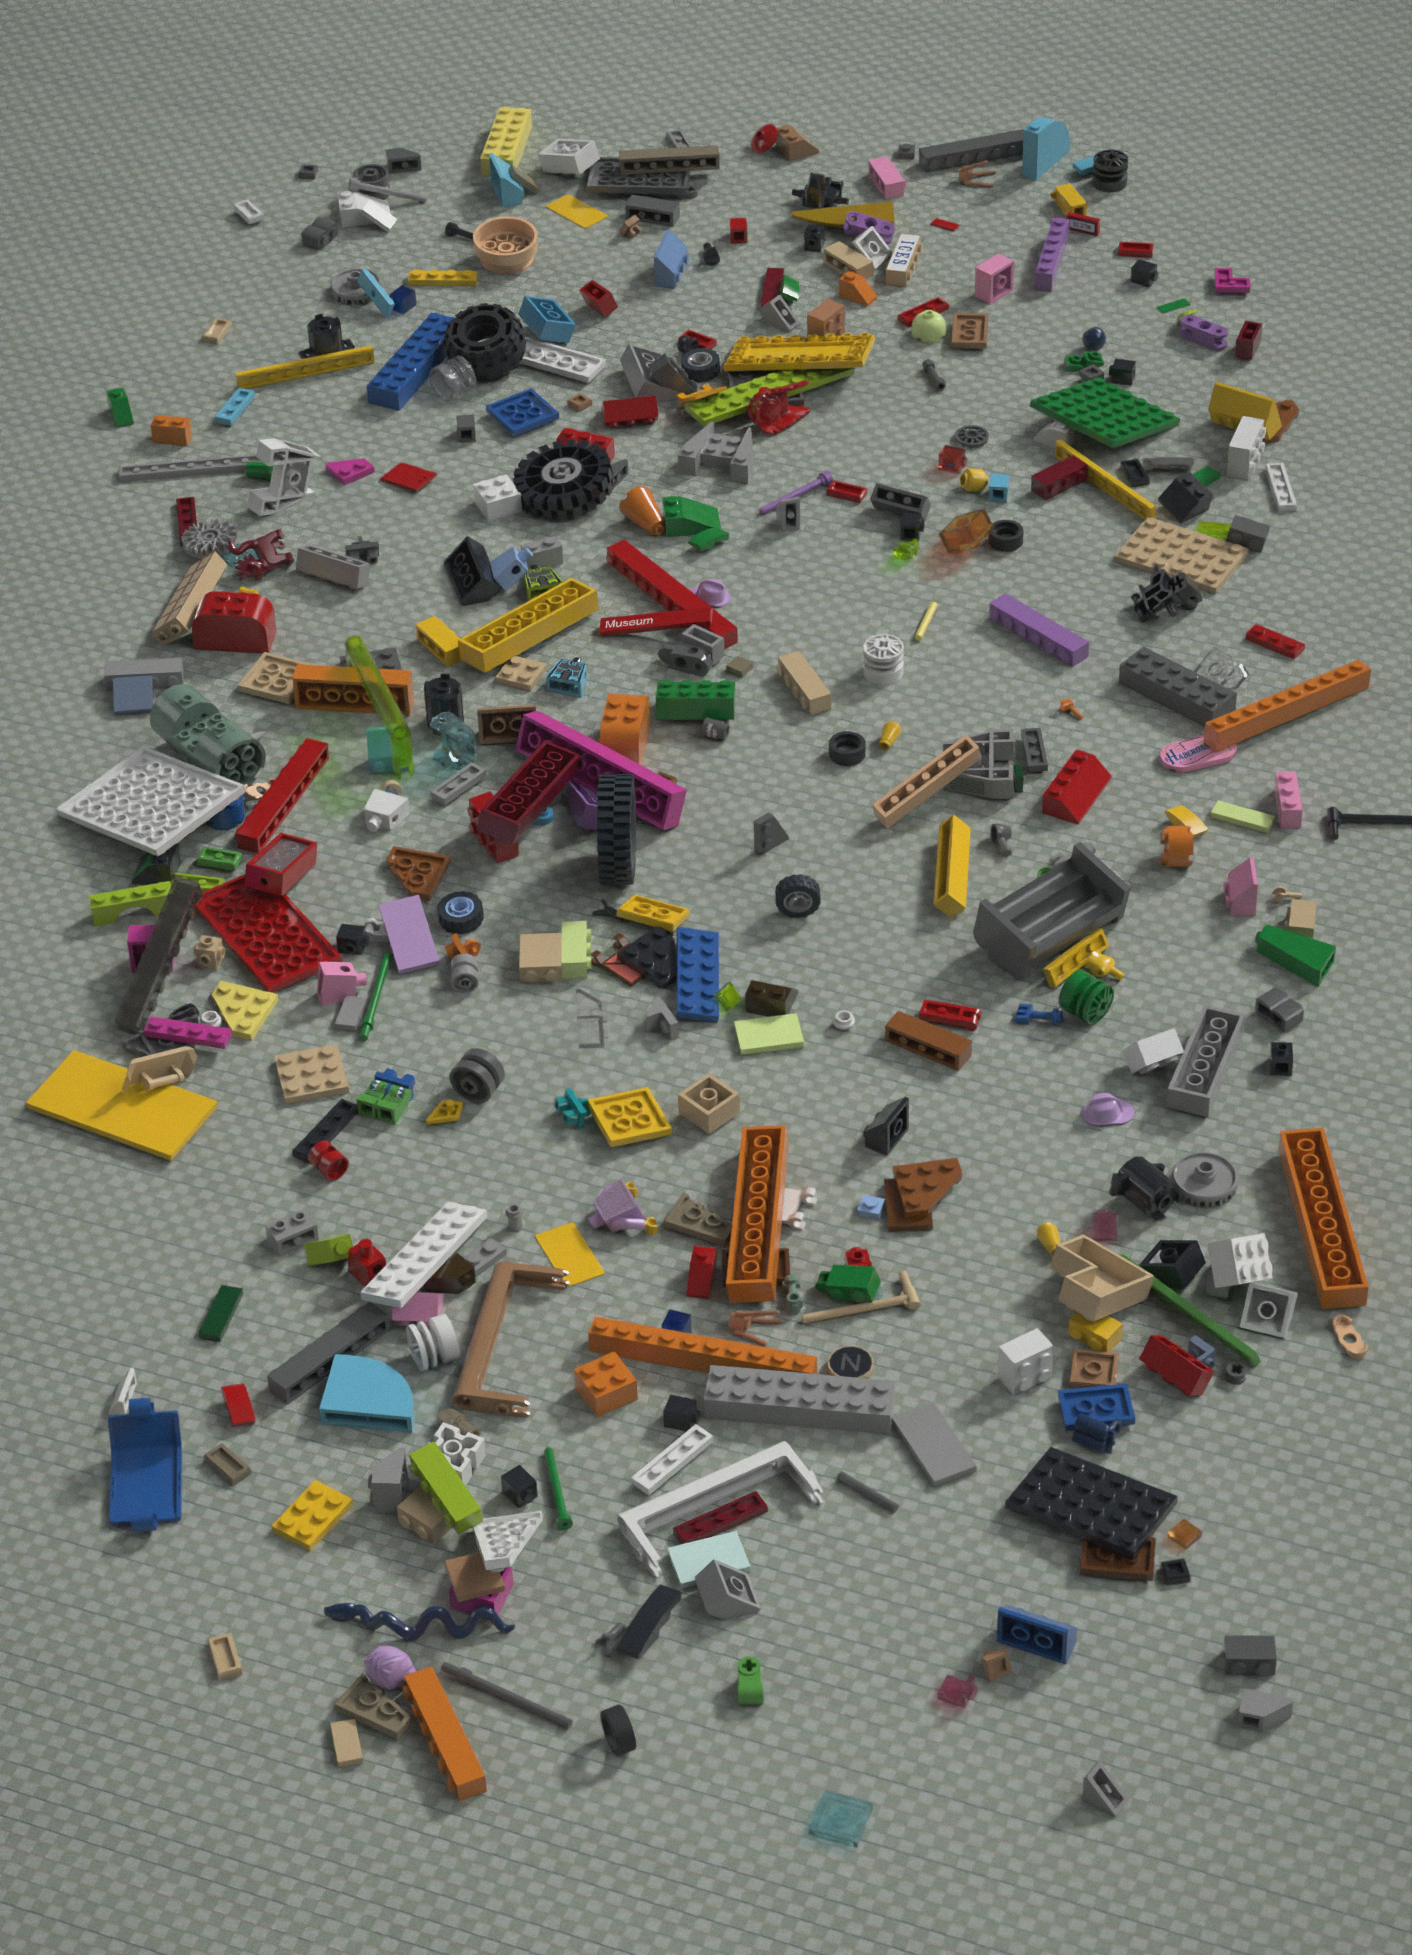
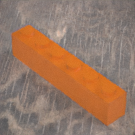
[402,1666,487,1801]

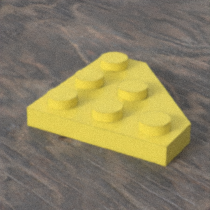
[212,981,278,1041]

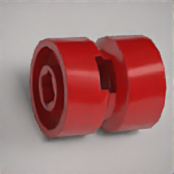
[308,1141,349,1181]

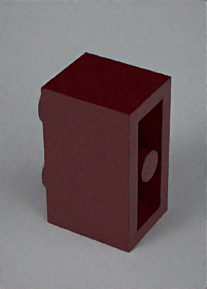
[1235,320,1263,360]

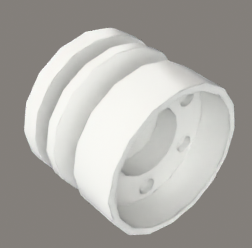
[863,634,904,685]
[406,1314,460,1371]

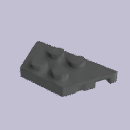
[121,1014,199,1057]

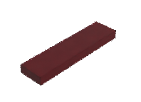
[761,268,784,307]
[176,497,197,546]
[673,1491,768,1544]

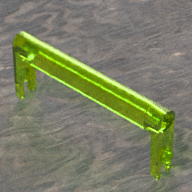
[345,635,414,780]

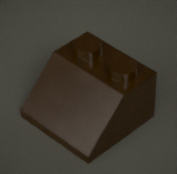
[745,980,798,1017]

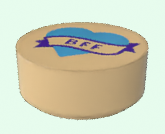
[381,780,402,796]

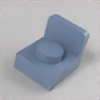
[1188,1335,1216,1369]

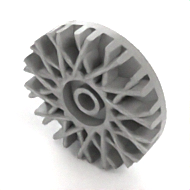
[330,268,382,305]
[181,519,238,559]
[1172,1152,1238,1208]

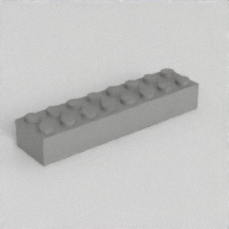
[704,1365,895,1435]

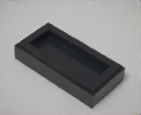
[1120,459,1150,487]

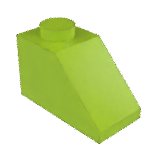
[303,1233,353,1266]

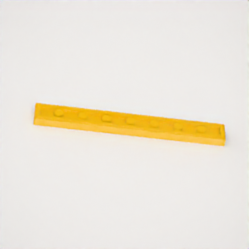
[235,345,375,389]
[1055,439,1156,520]

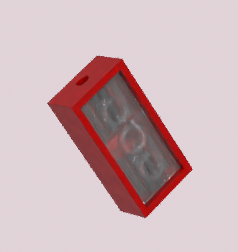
[244,832,318,896]

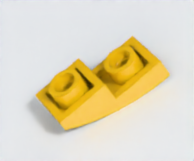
[1164,805,1208,838]

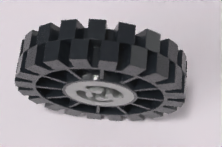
[513,439,615,520]

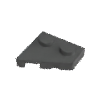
[753,813,789,856]

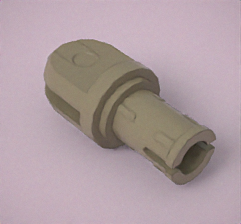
[437,1409,481,1437]

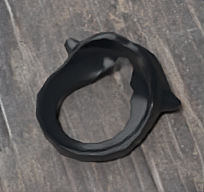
[169,1003,200,1020]

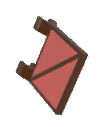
[591,933,644,987]

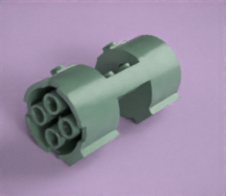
[150,684,266,787]

